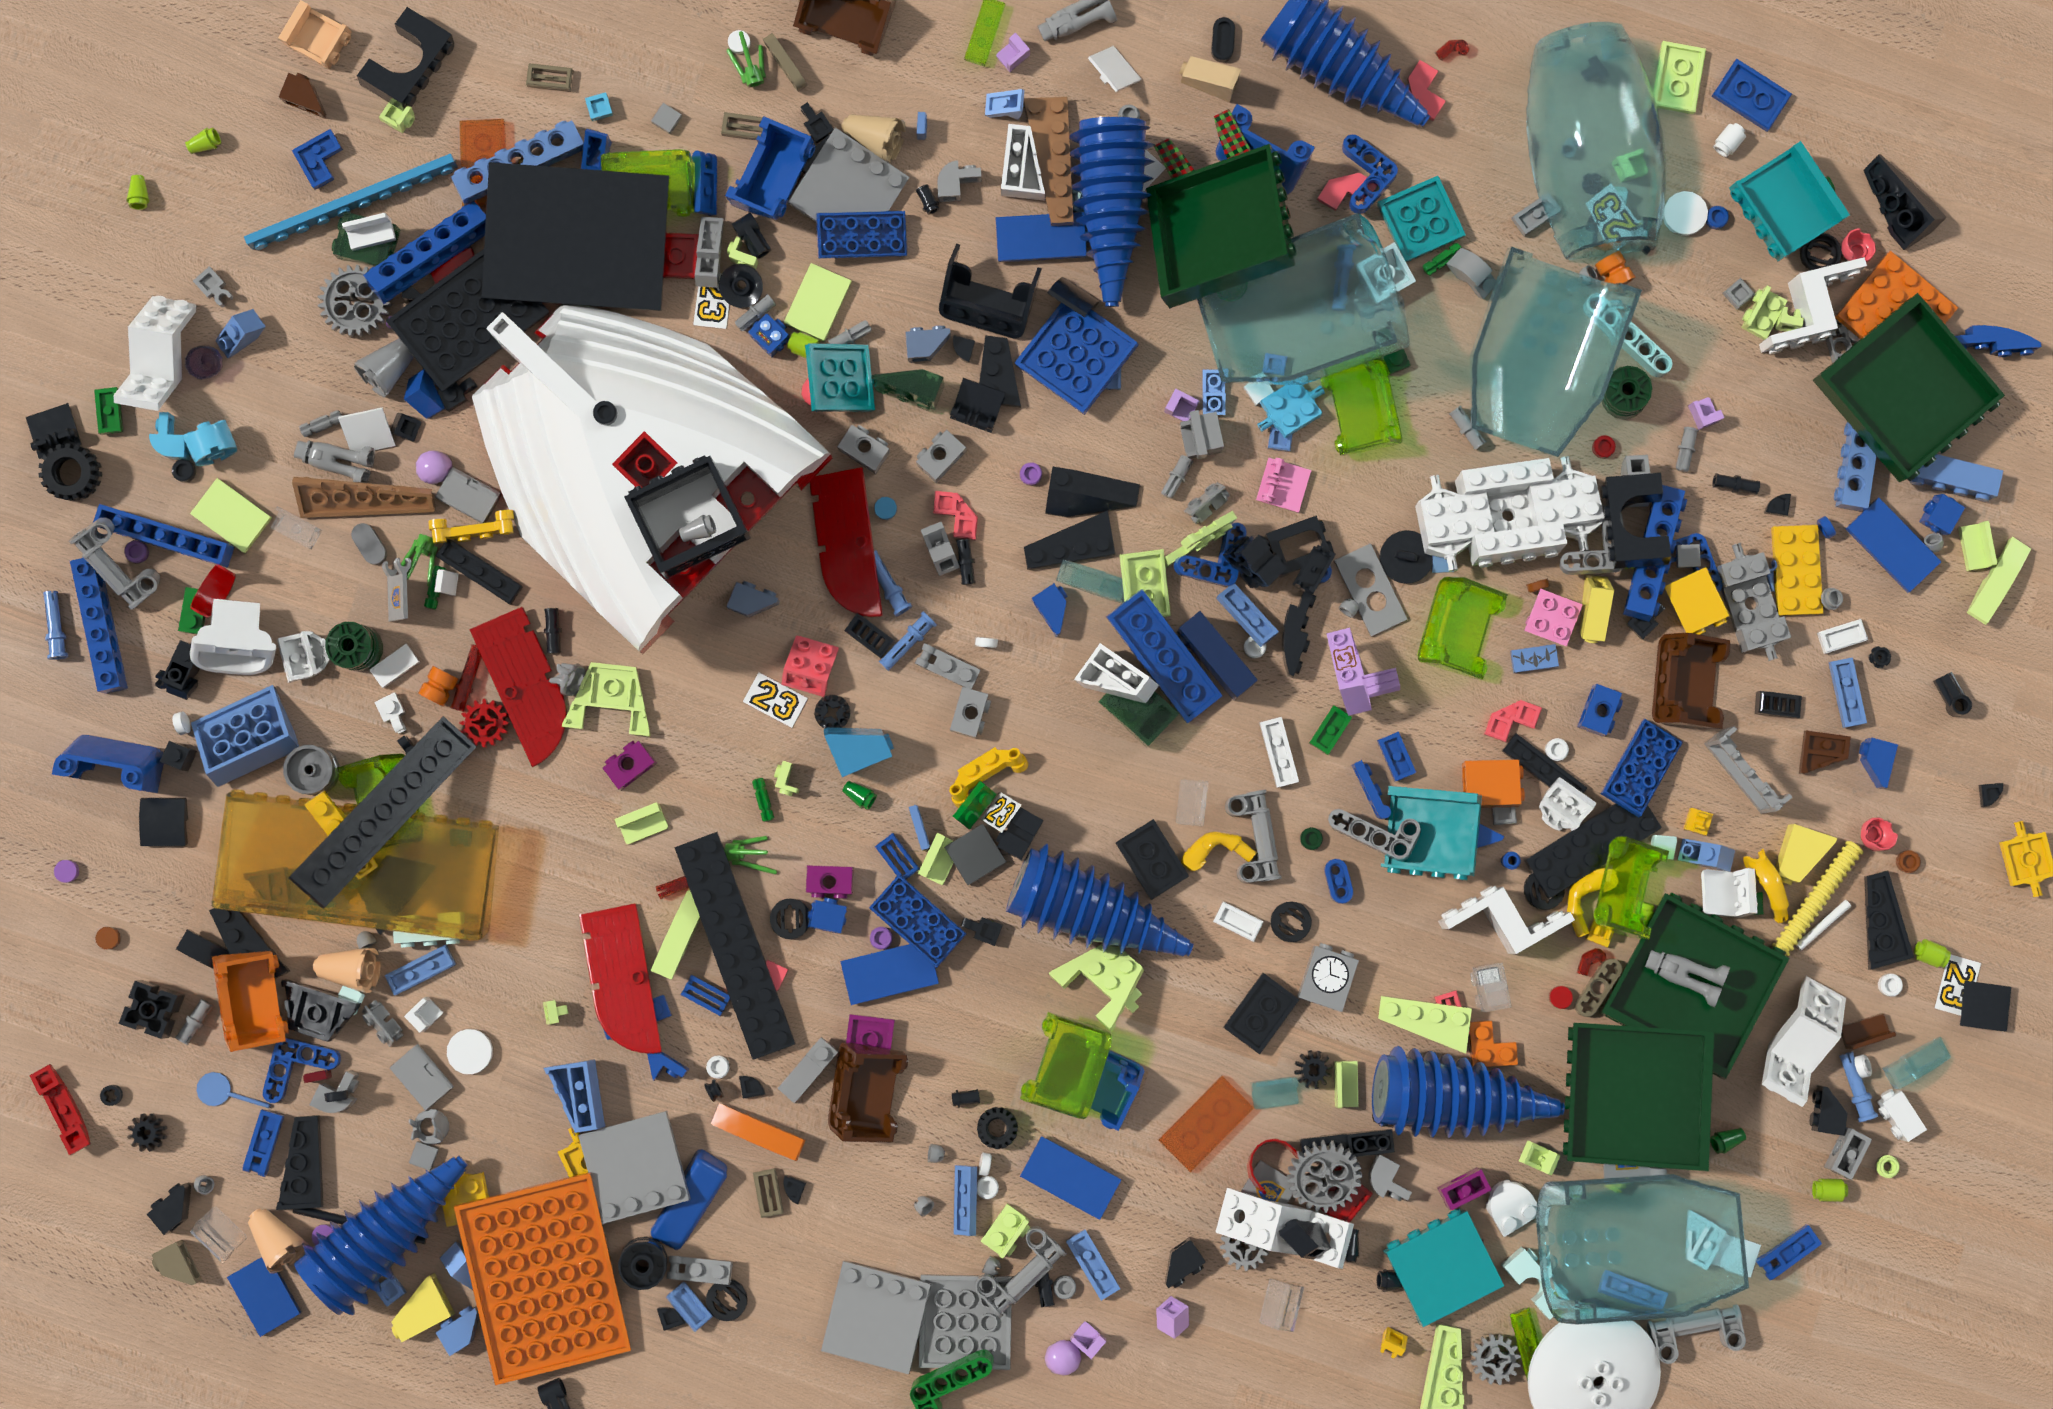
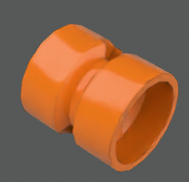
[1595,250,1636,292]
[418,666,459,707]

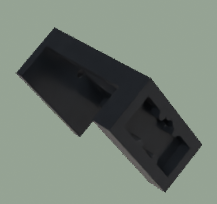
[1264,515,1334,578]

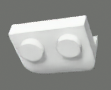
[277,631,329,683]
[1539,777,1596,831]
[1486,1180,1543,1237]

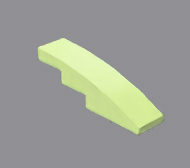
[1967,537,2031,625]
[651,888,701,980]

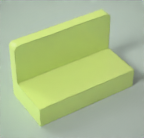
[1958,521,1997,571]
[614,802,668,844]
[918,833,953,885]
[1334,1061,1359,1108]

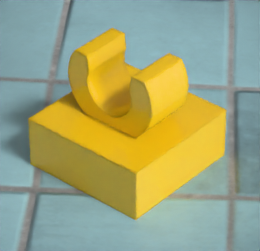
[1684,808,1713,836]
[1586,918,1616,948]
[1380,1326,1408,1359]

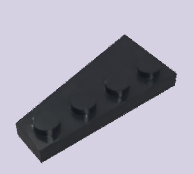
[1024,510,1115,570]
[1864,870,1914,970]
[209,900,290,979]
[276,1115,324,1210]

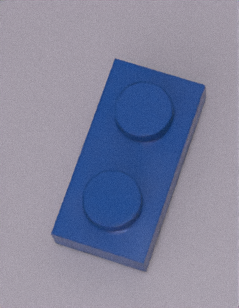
[1377,731,1416,782]

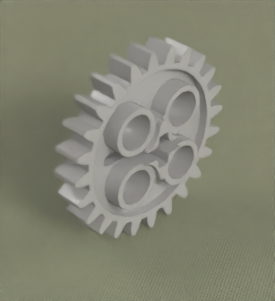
[318,265,392,338]
[1287,1140,1362,1213]

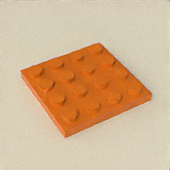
[1835,251,1958,339]

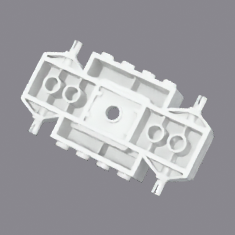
[1415,456,1604,572]

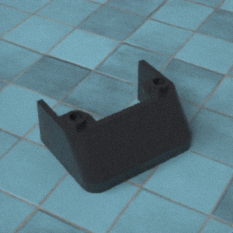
[939,243,1042,338]

